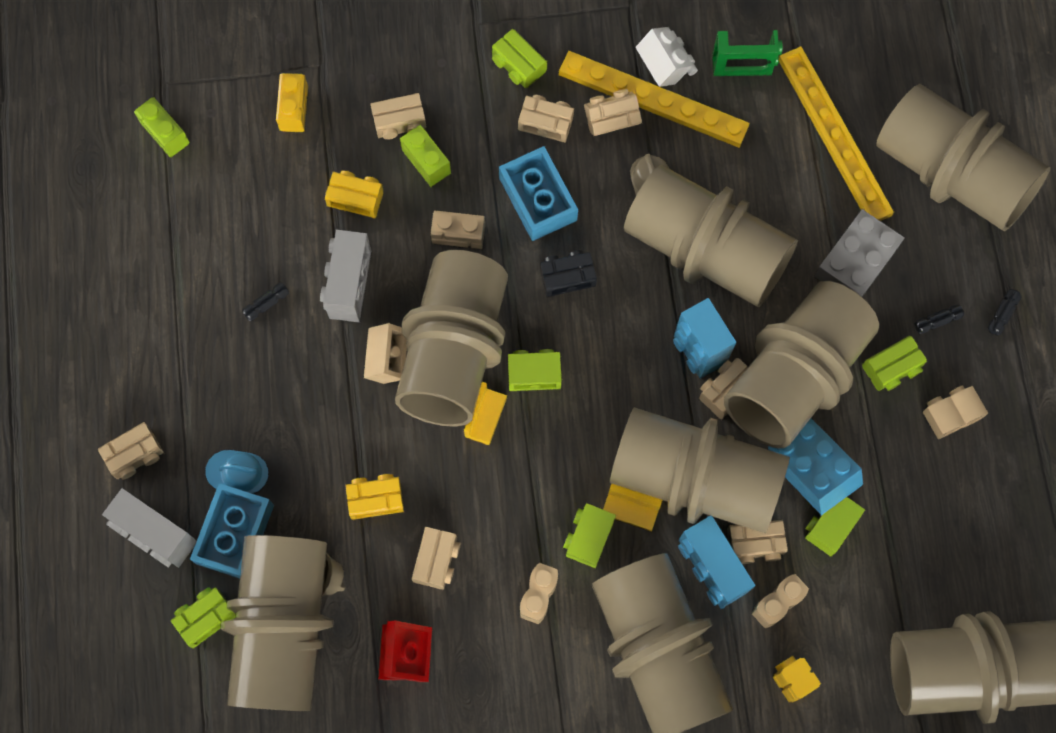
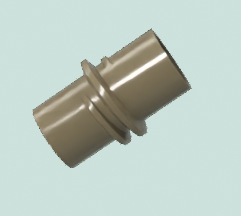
[876,84,1051,232]
[624,165,798,307]
[395,250,508,427]
[724,281,879,448]
[610,407,790,534]
[221,535,334,711]
[592,553,734,733]
[890,611,1056,724]

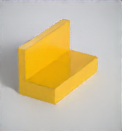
[464,382,507,445]
[603,484,662,532]

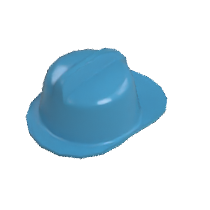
[206,450,268,494]

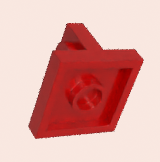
[378,621,432,682]

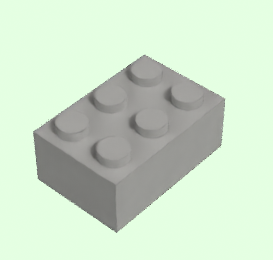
[814,209,904,297]
[320,230,372,323]
[102,488,197,568]

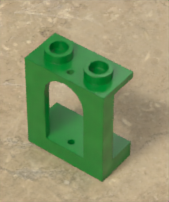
[712,30,783,76]

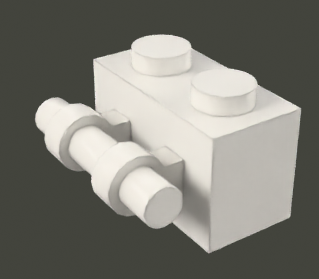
[636,27,698,87]

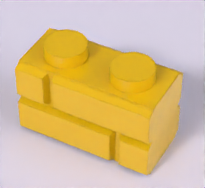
[276,73,308,132]
[325,171,383,218]
[346,474,404,520]
[773,656,821,702]

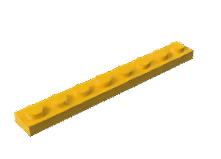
[779,47,894,221]
[559,51,750,148]

